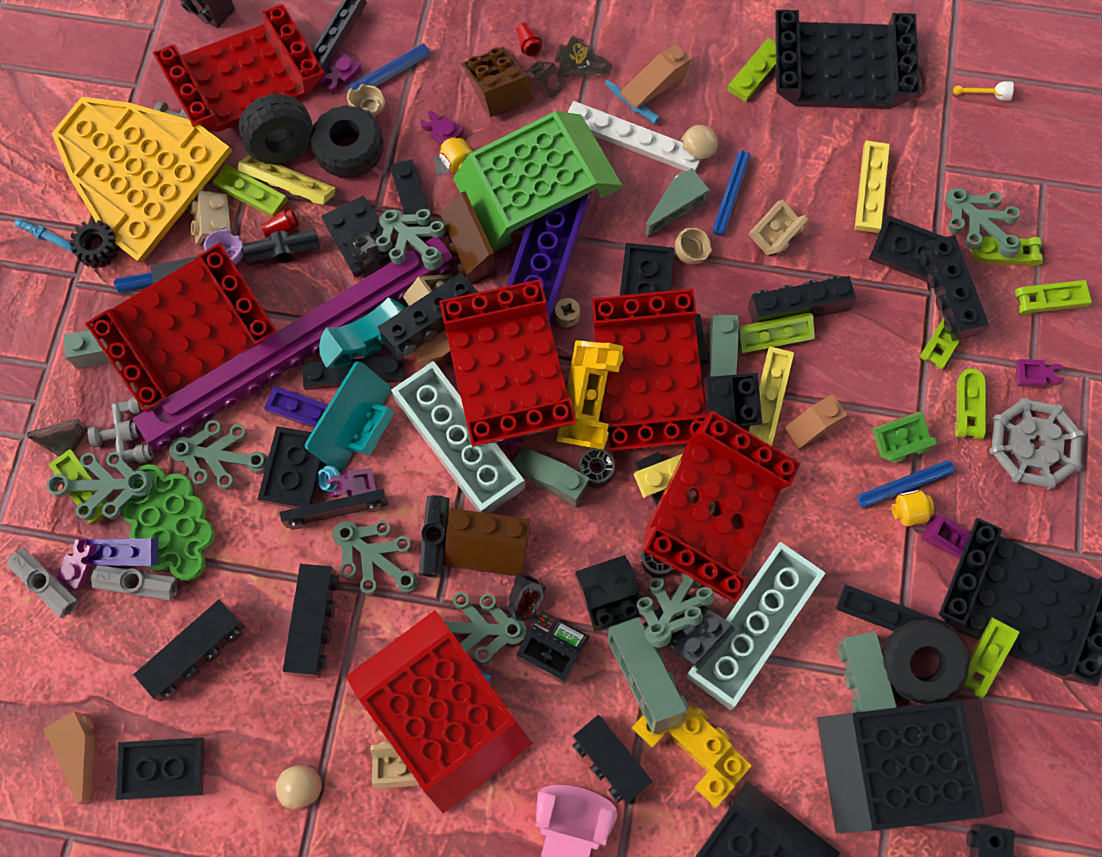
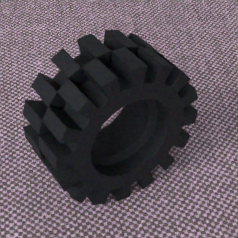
[69,220,120,268]

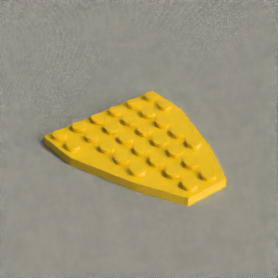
[52,97,233,264]

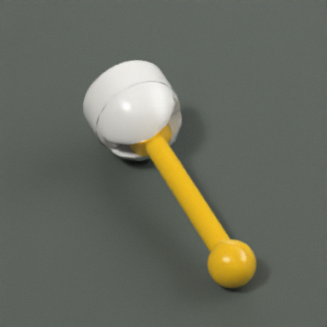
[953,81,1013,101]

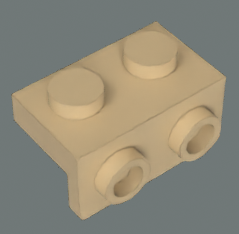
[189,191,231,245]
[748,199,808,255]
[371,742,419,789]

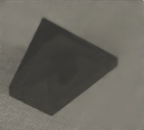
[27,418,88,456]

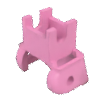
[535,785,619,857]

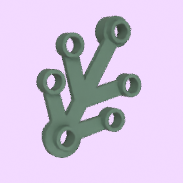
[945,188,1021,258]
[376,209,446,270]
[169,420,268,490]
[47,452,153,521]
[333,520,418,595]
[637,574,714,648]
[443,592,526,665]

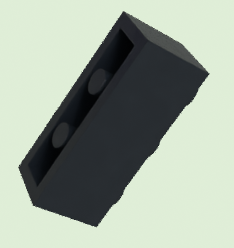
[572,714,653,805]

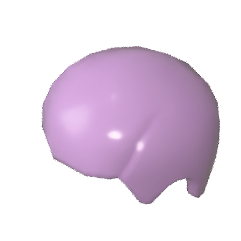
[203,229,244,265]

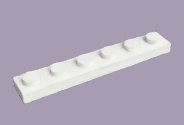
[568,101,701,172]

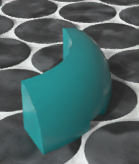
[319,297,406,368]

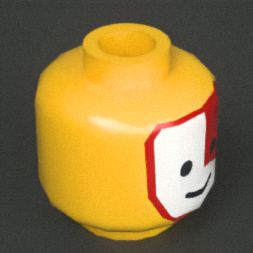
[439,137,473,174]
[892,490,934,527]

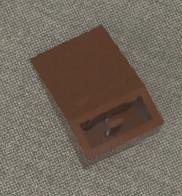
[461,47,533,117]

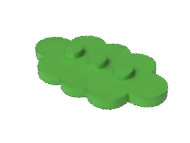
[121,464,216,582]

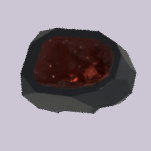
[508,573,546,621]

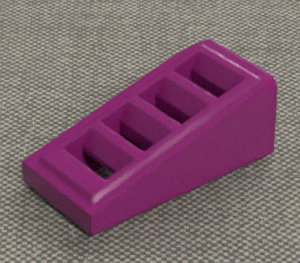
[921,514,970,559]

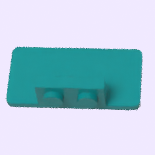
[305,362,395,472]

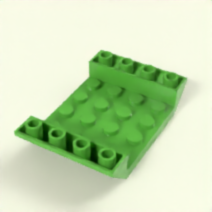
[453,111,623,252]

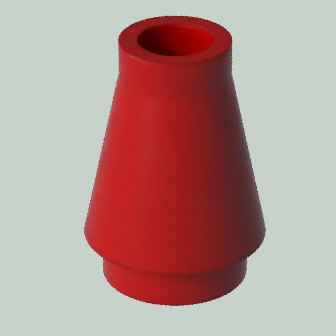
[515,22,542,57]
[261,209,300,238]

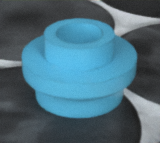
[317,466,340,492]

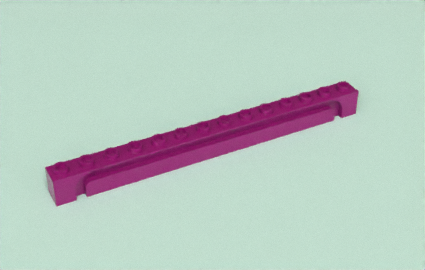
[133,237,455,451]

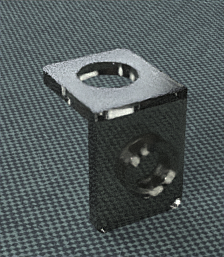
[525,61,567,98]
[346,232,385,279]

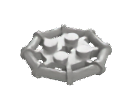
[989,397,1085,490]

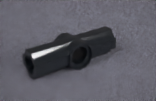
[242,228,320,266]
[419,495,450,578]

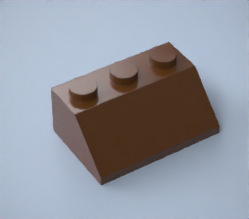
[440,191,496,284]
[444,508,530,577]

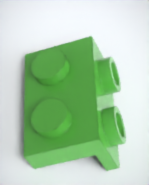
[872,412,937,462]

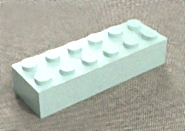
[391,361,525,513]
[685,542,825,710]

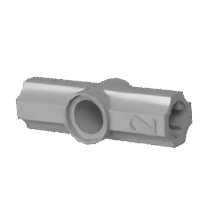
[6,548,80,618]
[91,565,178,601]

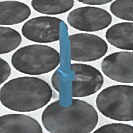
[605,80,660,125]
[14,218,74,254]

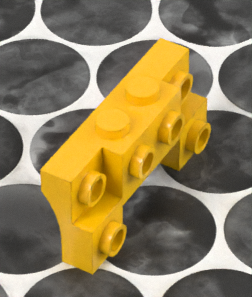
[556,341,623,450]
[631,706,752,808]

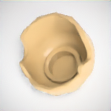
[346,84,385,117]
[681,125,718,159]
[675,228,712,265]
[276,765,322,810]

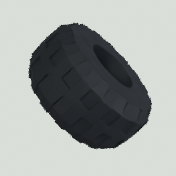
[238,94,314,165]
[310,105,384,178]
[882,620,970,704]

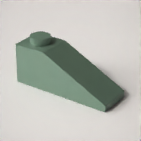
[645,168,709,237]
[709,315,738,377]
[512,447,589,508]

